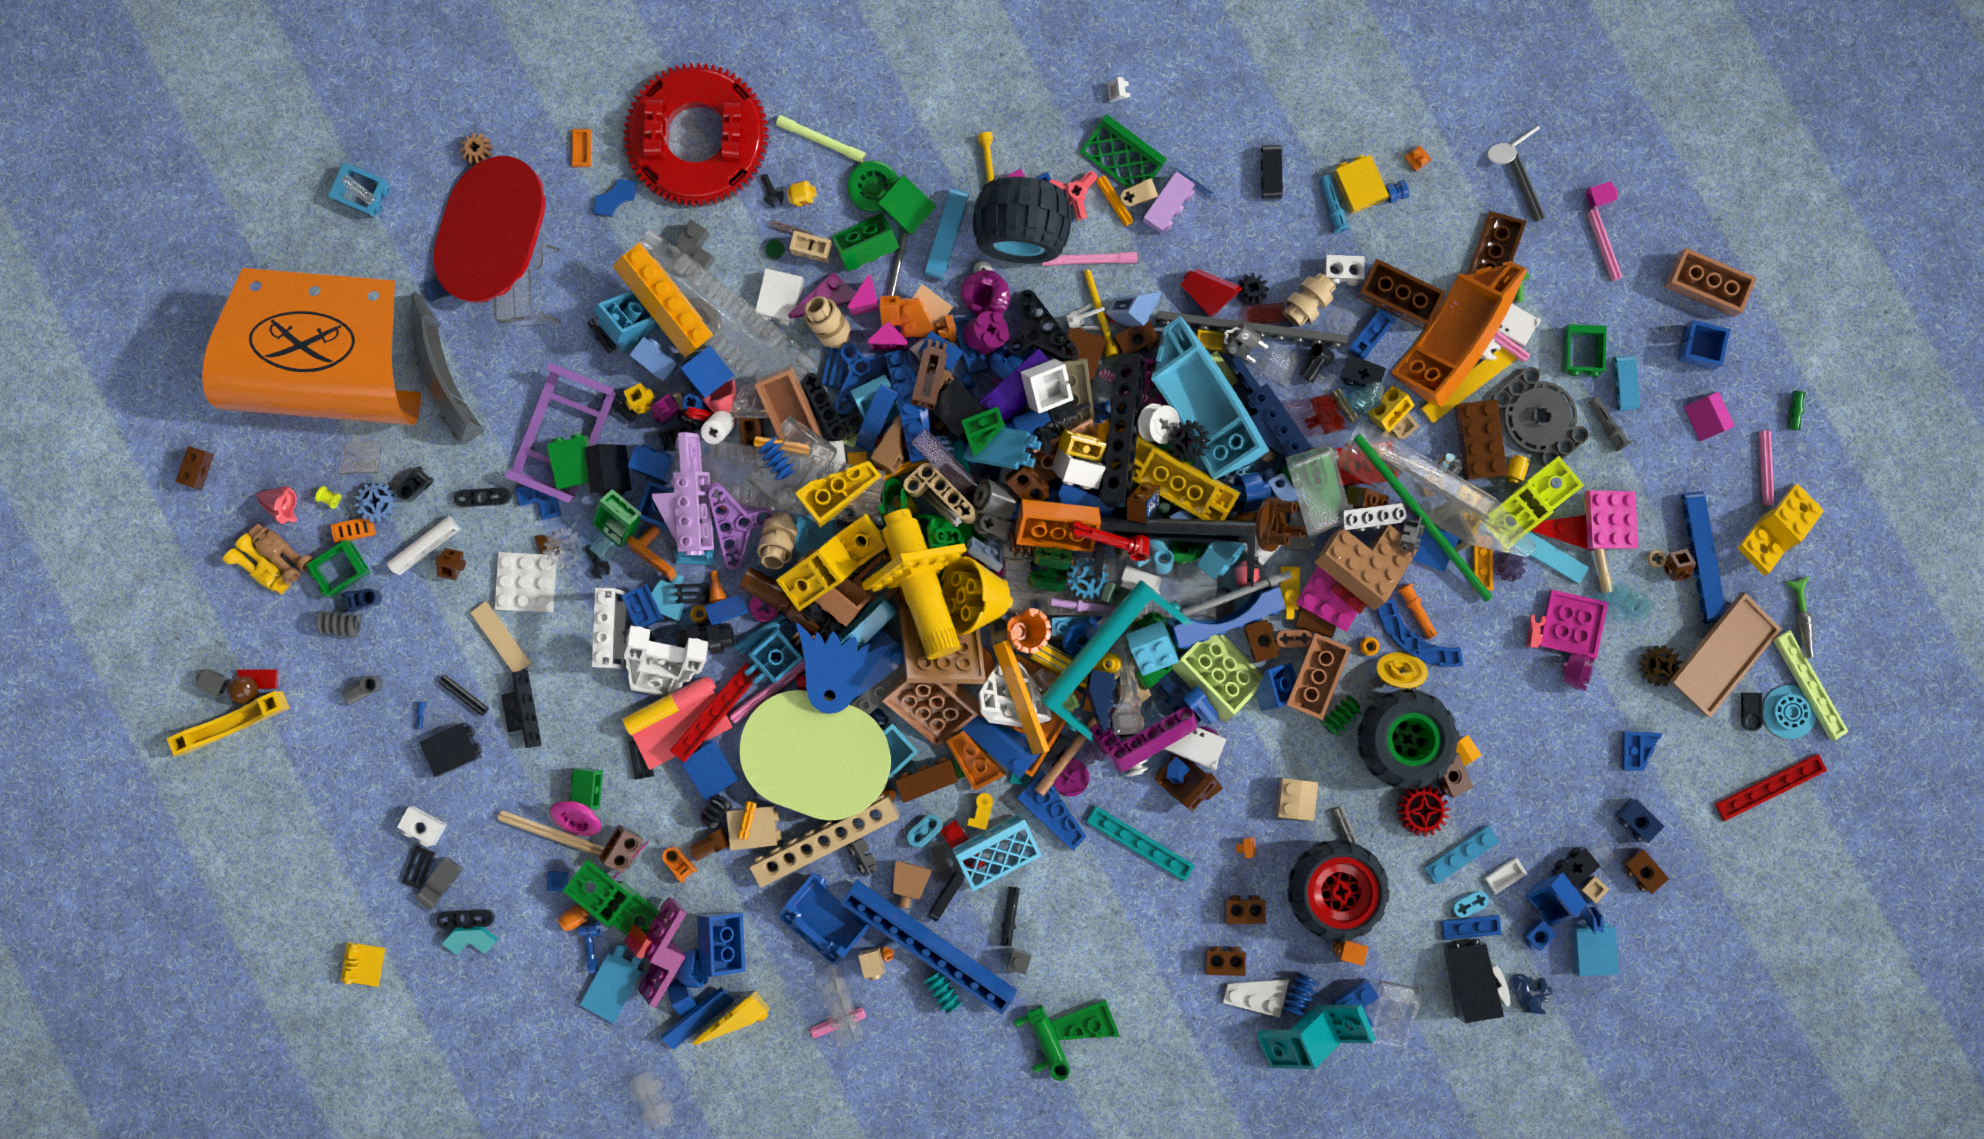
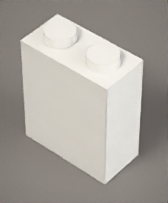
[755,269,804,326]

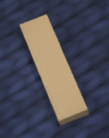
[470,601,531,672]

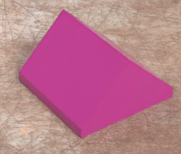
[847,275,879,316]
[868,321,909,351]
[1684,392,1735,441]

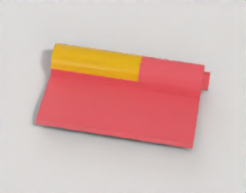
[622,676,733,770]

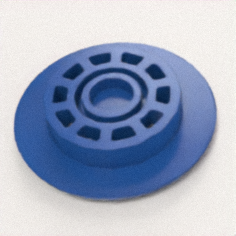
[990,342,1037,379]

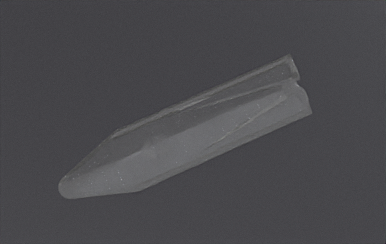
[1334,419,1536,557]

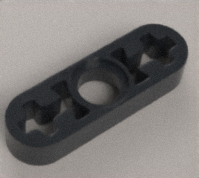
[454,487,511,508]
[927,870,965,922]
[437,909,495,929]

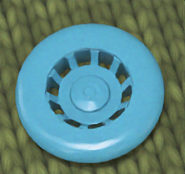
[1763,685,1816,739]

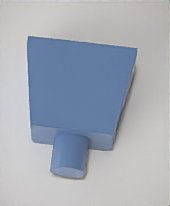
[1262,468,1300,502]

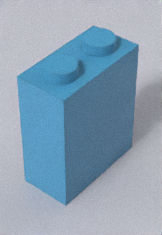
[1572,922,1619,976]

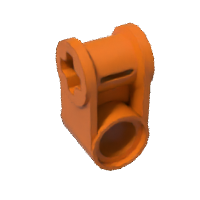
[662,846,698,883]

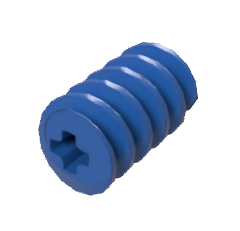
[757,437,798,481]
[1282,971,1319,1016]

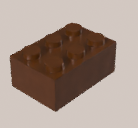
[895,757,959,803]

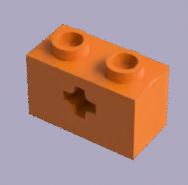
[1332,940,1368,966]

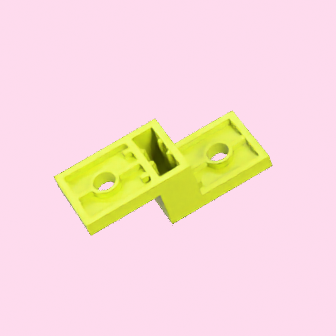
[1482,456,1584,549]

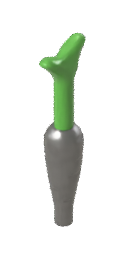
[1785,576,1814,658]

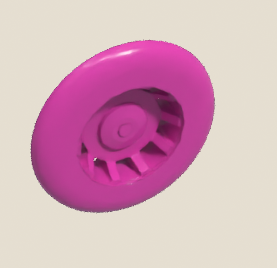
[550,801,601,836]

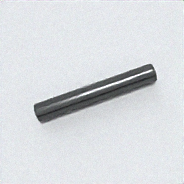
[1510,151,1545,222]

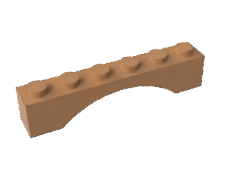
[871,365,954,475]

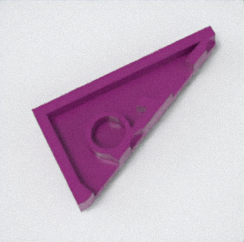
[788,272,856,319]

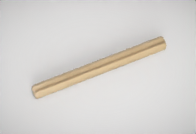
[497,810,605,857]

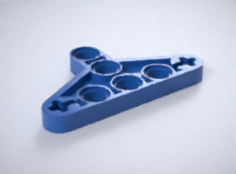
[834,343,911,414]

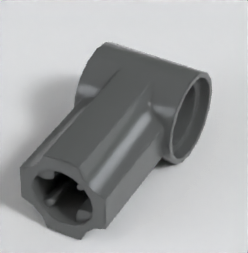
[342,675,383,705]

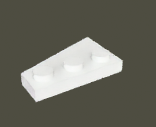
[1223,979,1289,1018]

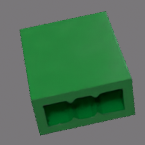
[875,175,937,235]
[547,433,590,489]

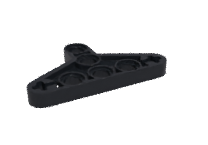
[1008,289,1079,361]

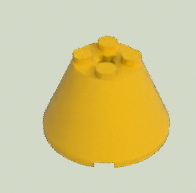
[941,557,1013,635]

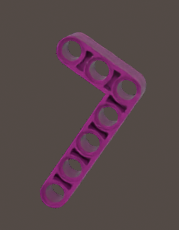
[1092,707,1197,772]

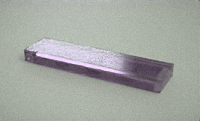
[911,428,979,497]

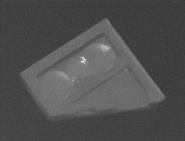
[730,385,768,418]

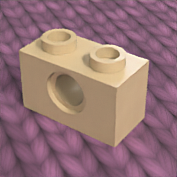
[858,946,885,981]

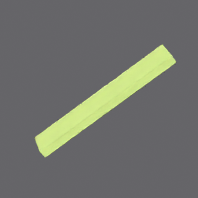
[1773,630,1849,741]

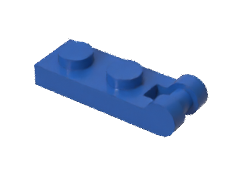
[1347,309,1395,360]

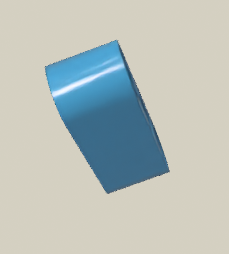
[1612,355,1640,411]

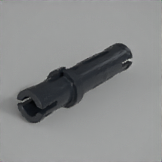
[1000,886,1021,947]

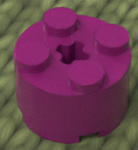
[964,311,1009,355]

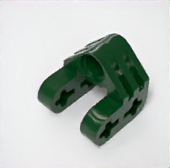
[1027,547,1072,592]

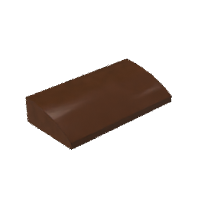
[1467,211,1527,275]

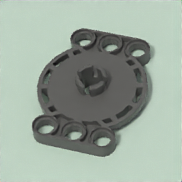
[1492,367,1589,466]

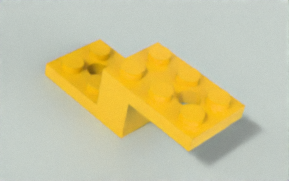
[1737,483,1824,576]

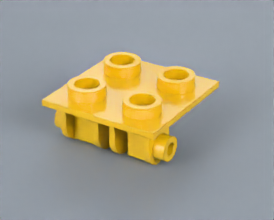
[340,942,386,987]

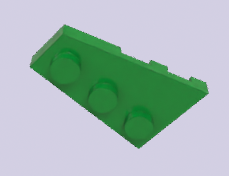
[1051,999,1120,1040]

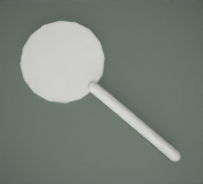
[1488,126,1540,164]

